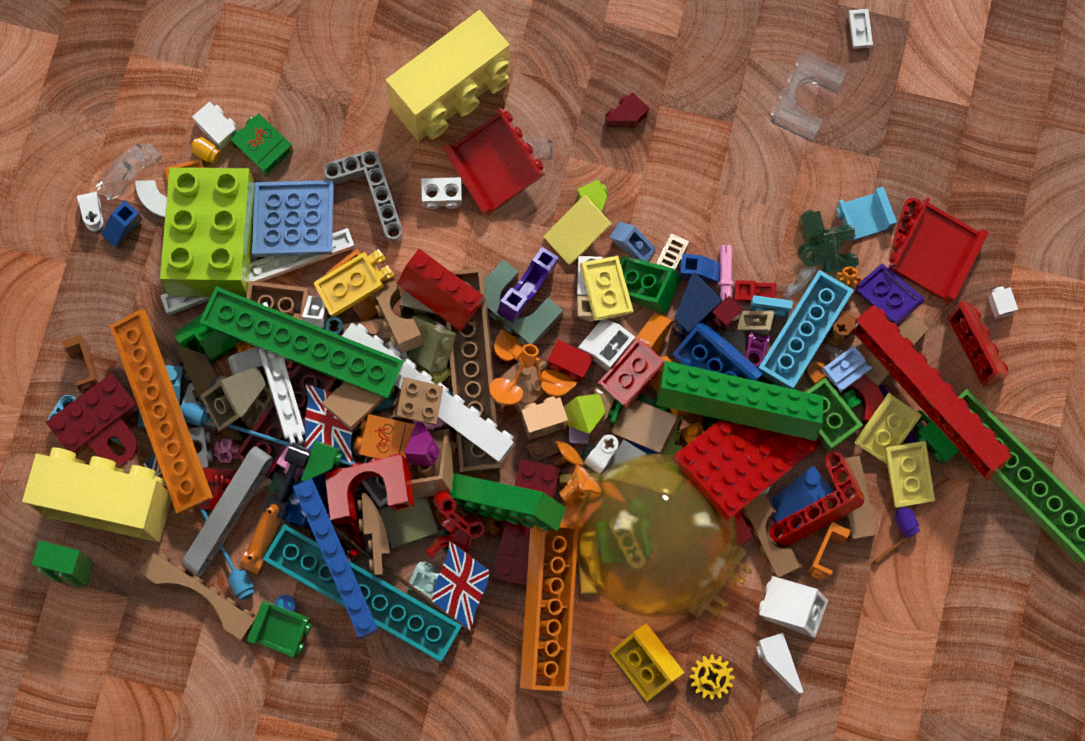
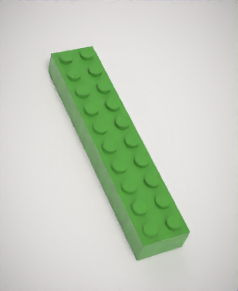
[958,389,1085,565]

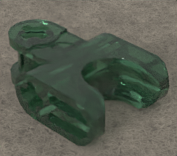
[797,225,859,272]

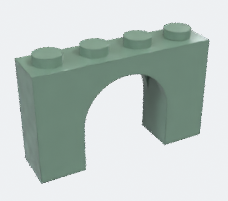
[485,259,563,345]

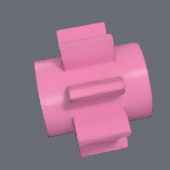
[214,438,239,463]

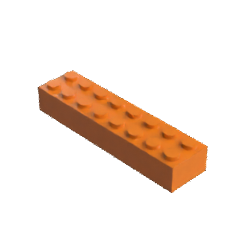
[520,524,579,691]

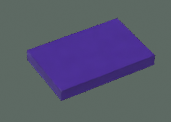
[854,263,924,325]

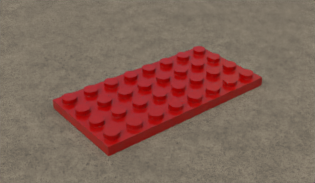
[671,382,821,521]

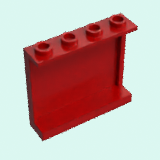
[443,108,545,215]
[888,197,989,303]

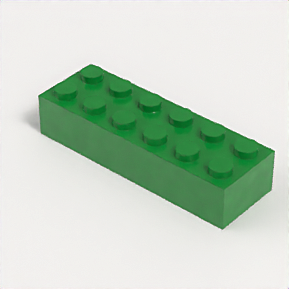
[449,473,567,532]

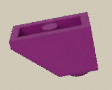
[404,421,440,466]

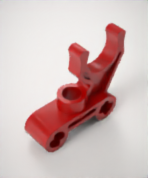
[426,490,485,559]

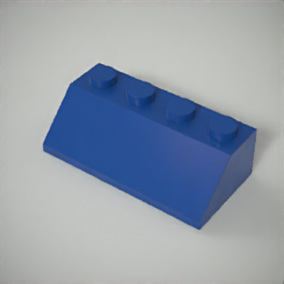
[673,321,764,381]

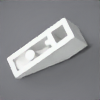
[756,633,803,695]

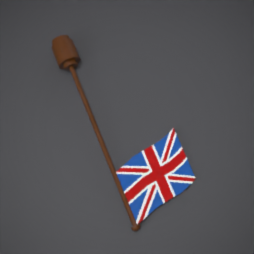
[329,516,490,636]

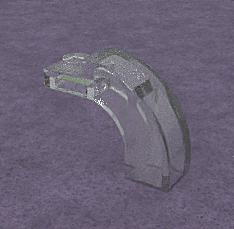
[96,143,162,200]

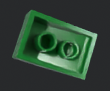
[620,256,681,313]

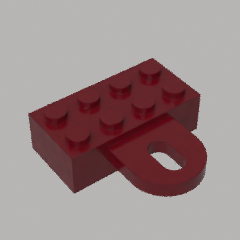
[45,373,139,467]

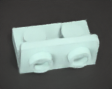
[407,562,441,599]

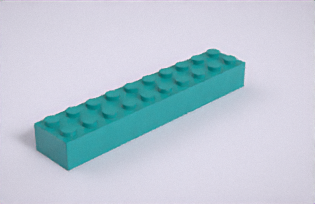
[263,524,462,664]

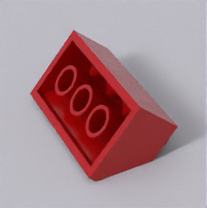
[397,248,485,332]

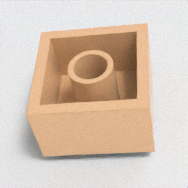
[521,397,568,441]

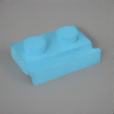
[749,295,793,318]

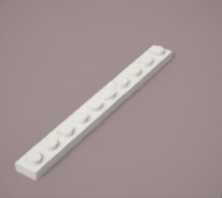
[160,228,355,315]

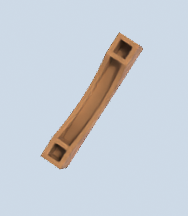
[139,552,255,642]

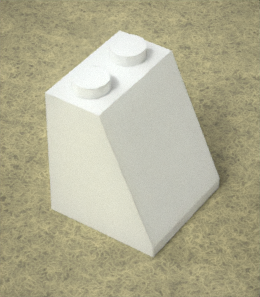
[759,576,828,638]

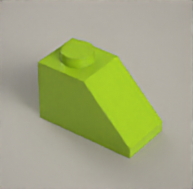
[577,180,608,213]

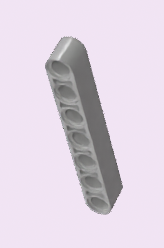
[181,447,273,577]

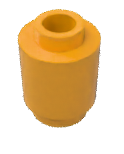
[191,137,221,164]

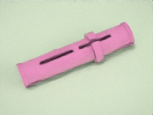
[718,245,734,302]

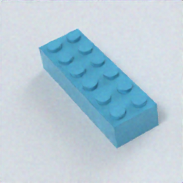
[758,270,854,389]

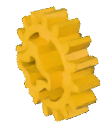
[689,655,735,700]

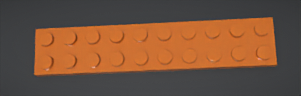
[109,309,213,514]

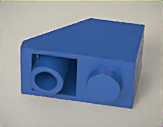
[101,200,143,248]
[679,254,720,283]

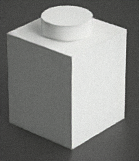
[988,287,1018,320]

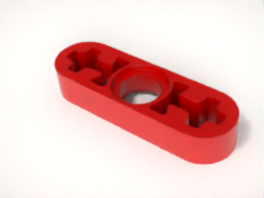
[892,198,920,251]

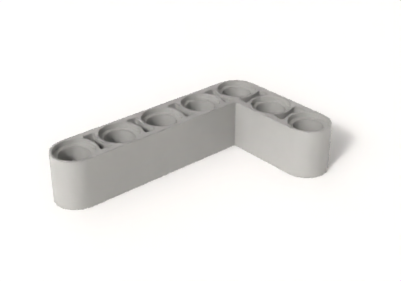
[323,150,403,245]

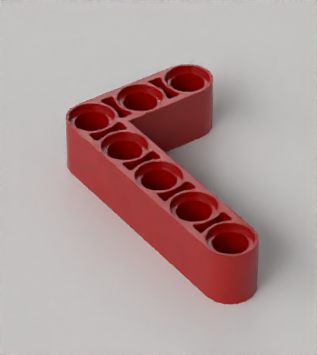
[769,452,865,547]

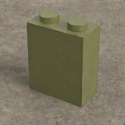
[407,316,456,372]
[379,496,439,551]

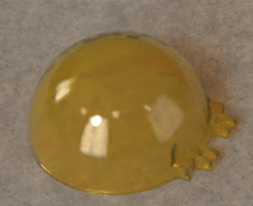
[575,454,753,618]

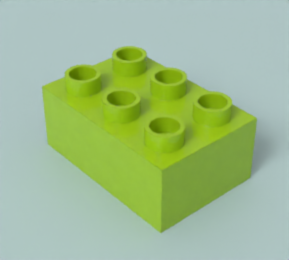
[160,167,255,298]

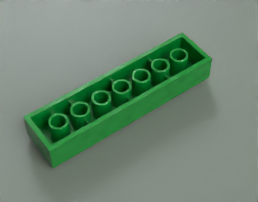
[656,361,824,441]

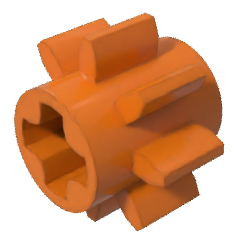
[836,267,862,290]

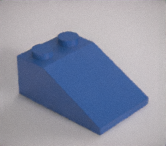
[771,466,834,528]

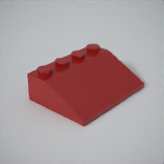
[947,301,1008,388]

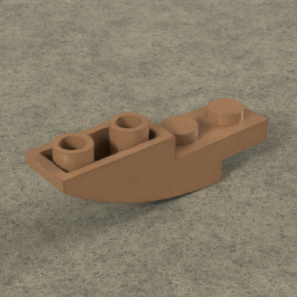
[358,493,390,577]

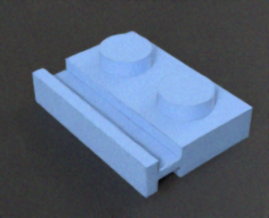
[822,346,872,393]

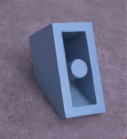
[609,222,656,262]

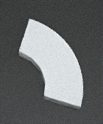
[135,180,167,218]

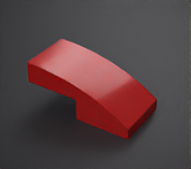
[734,280,777,303]

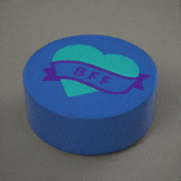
[275,595,296,611]

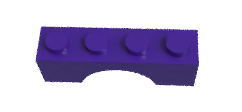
[497,247,559,323]

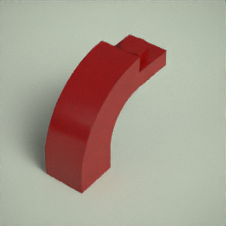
[827,375,884,424]

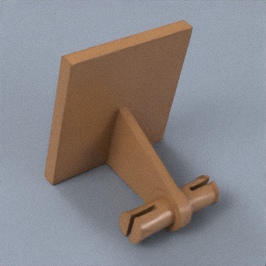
[392,377,443,426]

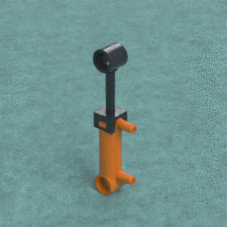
[239,442,311,576]

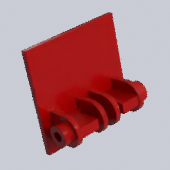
[194,468,237,509]

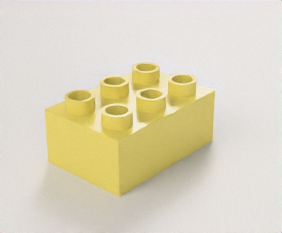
[386,10,510,142]
[22,447,171,543]

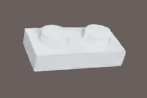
[848,9,873,49]

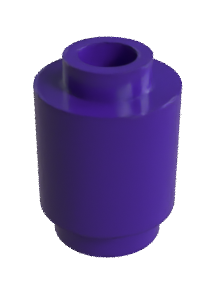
[893,507,920,538]

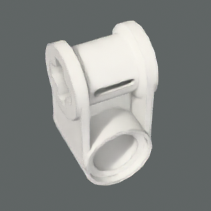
[77,191,104,232]
[584,435,618,475]

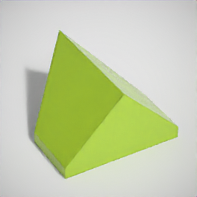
[564,394,606,434]

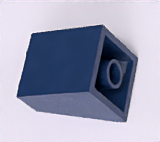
[672,272,723,340]

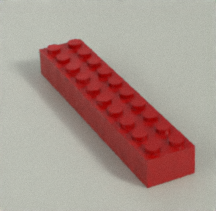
[852,305,1011,481]

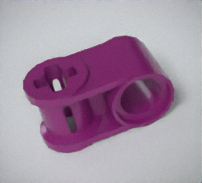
[745,331,770,368]

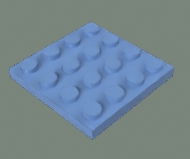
[252,180,334,257]

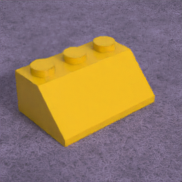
[609,623,684,702]

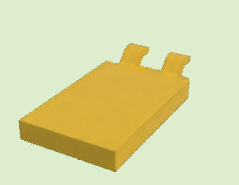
[314,249,395,317]

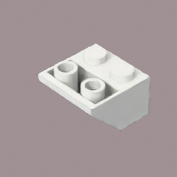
[578,319,635,372]

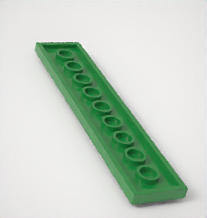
[199,286,404,399]

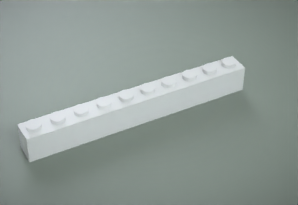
[342,323,516,463]

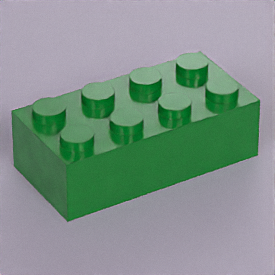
[31,540,94,588]

